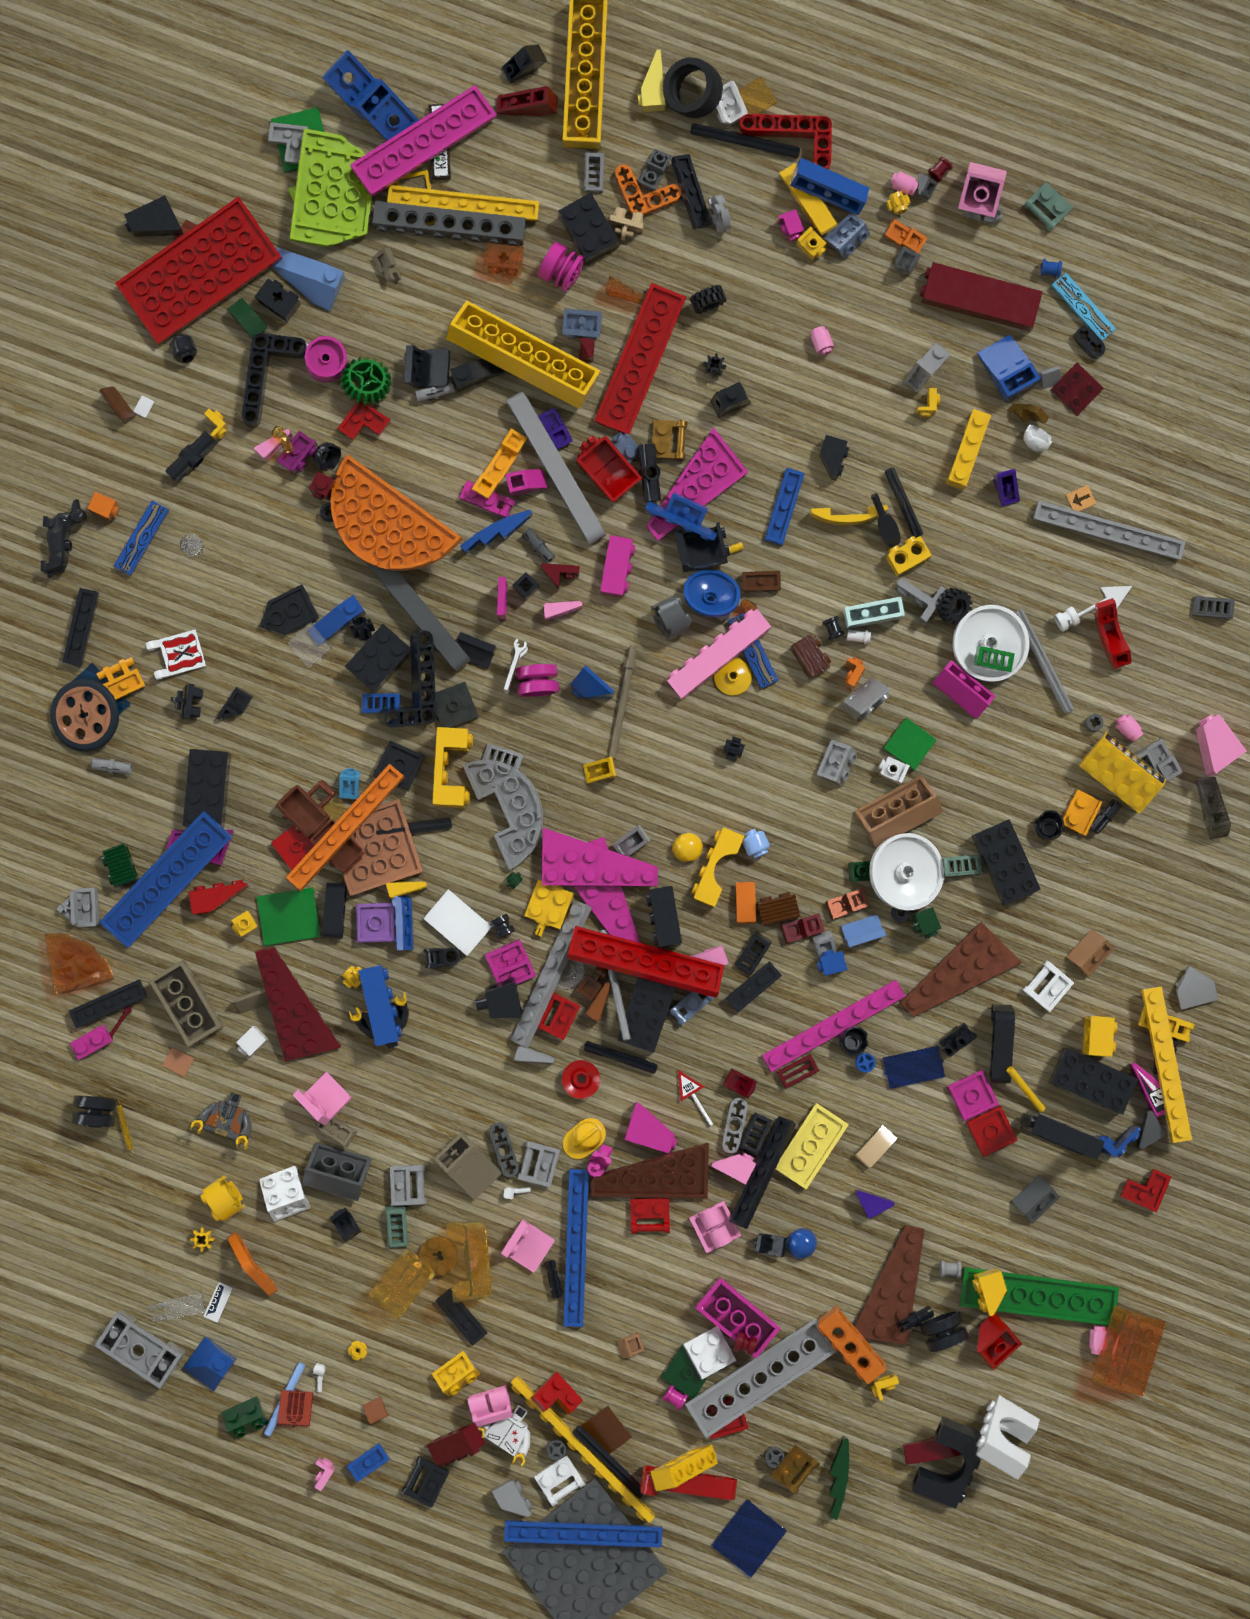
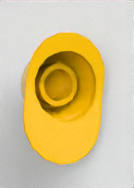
[563,1118,606,1159]

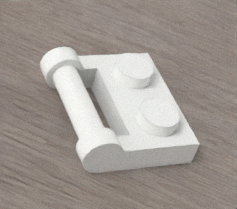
[1023,961,1074,1012]
[534,1454,586,1507]

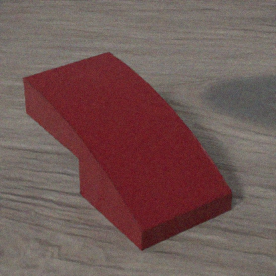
[780,913,825,944]

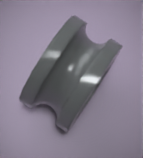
[1085,714,1103,732]

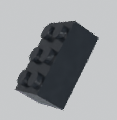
[558,193,619,265]
[345,624,411,693]
[646,886,682,948]

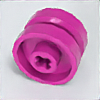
[305,336,347,383]
[516,664,559,697]

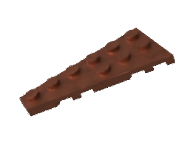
[900,922,1022,1017]
[591,1142,709,1198]
[854,1225,925,1345]

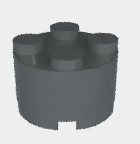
[651,596,692,640]

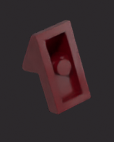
[541,563,580,590]

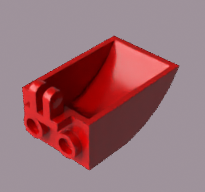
[576,435,642,503]

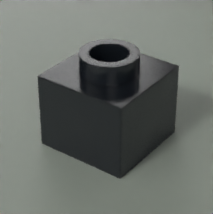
[512,572,540,601]

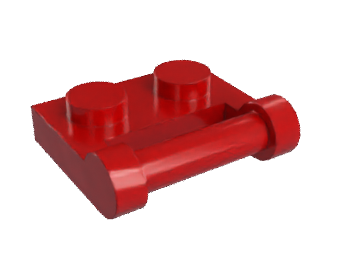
[537,992,581,1040]
[630,1198,670,1234]

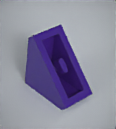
[993,468,1020,506]
[855,1189,895,1219]

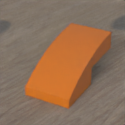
[883,219,927,254]
[736,882,756,924]

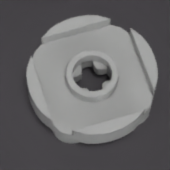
[708,194,731,234]

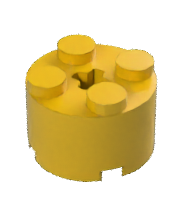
[200,1175,245,1221]

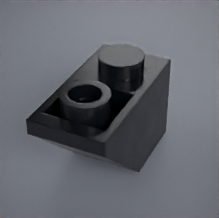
[502,44,547,83]
[819,435,849,481]

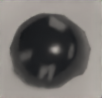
[313,442,341,471]
[1035,810,1064,840]
[839,1026,869,1056]

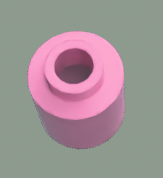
[890,171,919,196]
[810,326,835,356]
[1115,714,1143,743]
[1089,1326,1110,1355]

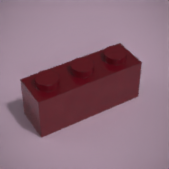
[426,1422,486,1466]

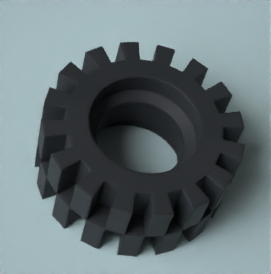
[690,285,727,314]
[936,588,973,625]

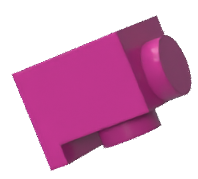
[777,209,804,242]

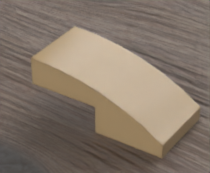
[855,1125,897,1169]

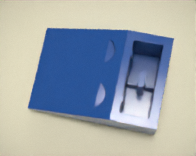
[977,335,1041,402]

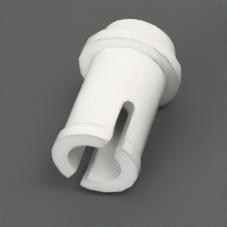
[847,629,871,645]

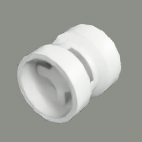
[1054,607,1080,632]

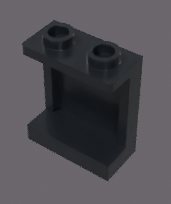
[674,522,730,573]

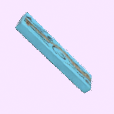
[1051,273,1116,341]

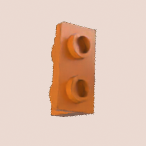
[845,657,865,692]

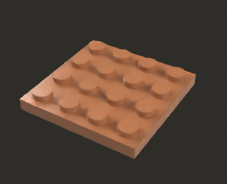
[334,799,424,896]

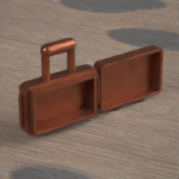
[276,780,365,873]

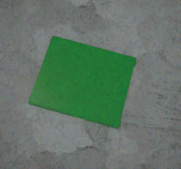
[271,107,324,173]
[256,887,321,946]

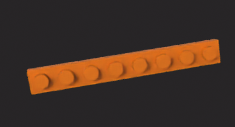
[286,764,405,891]

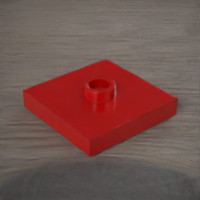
[271,825,315,870]
[966,1105,1018,1158]

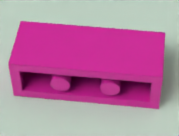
[600,535,636,598]
[932,660,996,719]

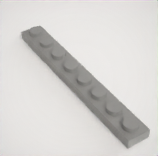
[1033,501,1186,561]
[511,900,592,1048]

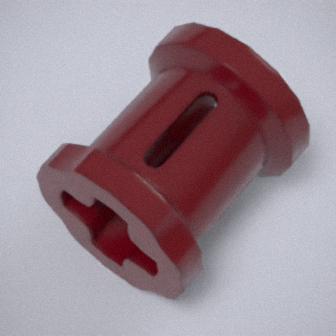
[928,156,953,182]

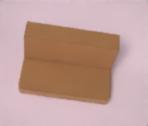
[1067,929,1114,977]

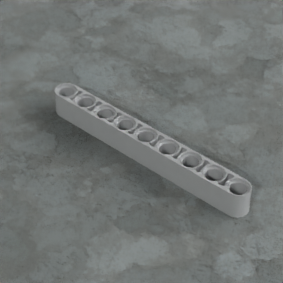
[506,391,606,545]

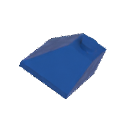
[570,665,614,700]
[183,1336,237,1391]

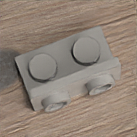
[817,739,857,786]

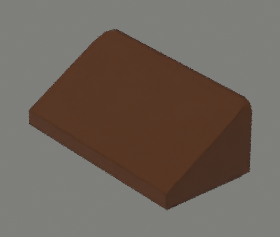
[99,386,136,424]

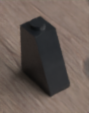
[124,195,184,237]

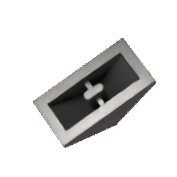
[1136,1110,1166,1149]

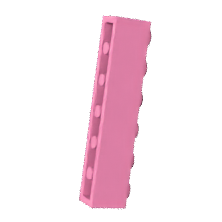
[667,609,772,700]

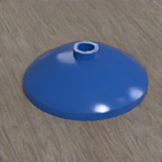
[683,570,741,617]

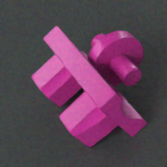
[587,1144,613,1178]

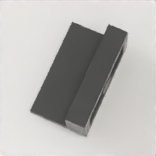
[1011,1175,1060,1224]

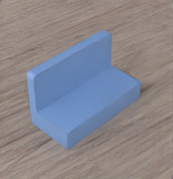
[841,915,886,948]

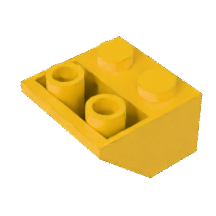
[972,1268,1007,1316]

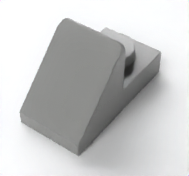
[612,825,650,857]

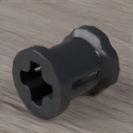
[822,616,845,640]

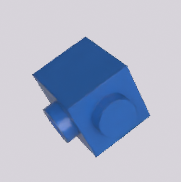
[816,950,848,976]

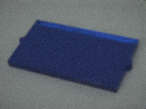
[883,1046,945,1089]

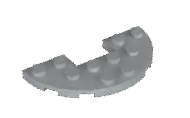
[462,760,543,870]

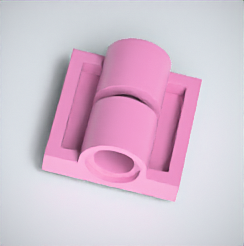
[689,1200,741,1253]
[468,1385,513,1427]

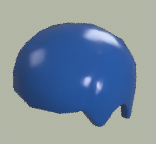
[787,1228,817,1259]

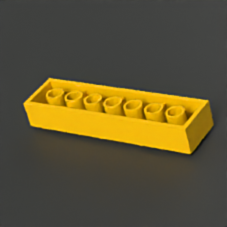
[563,0,608,149]
[446,301,600,410]

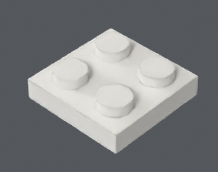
[683,1326,736,1380]

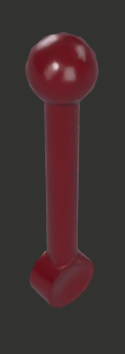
[110,1006,132,1040]

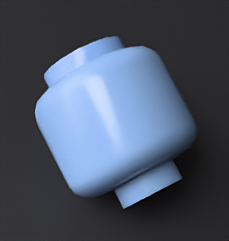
[742,829,770,859]

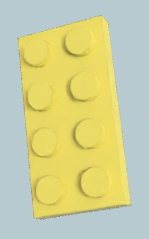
[776,1103,849,1189]

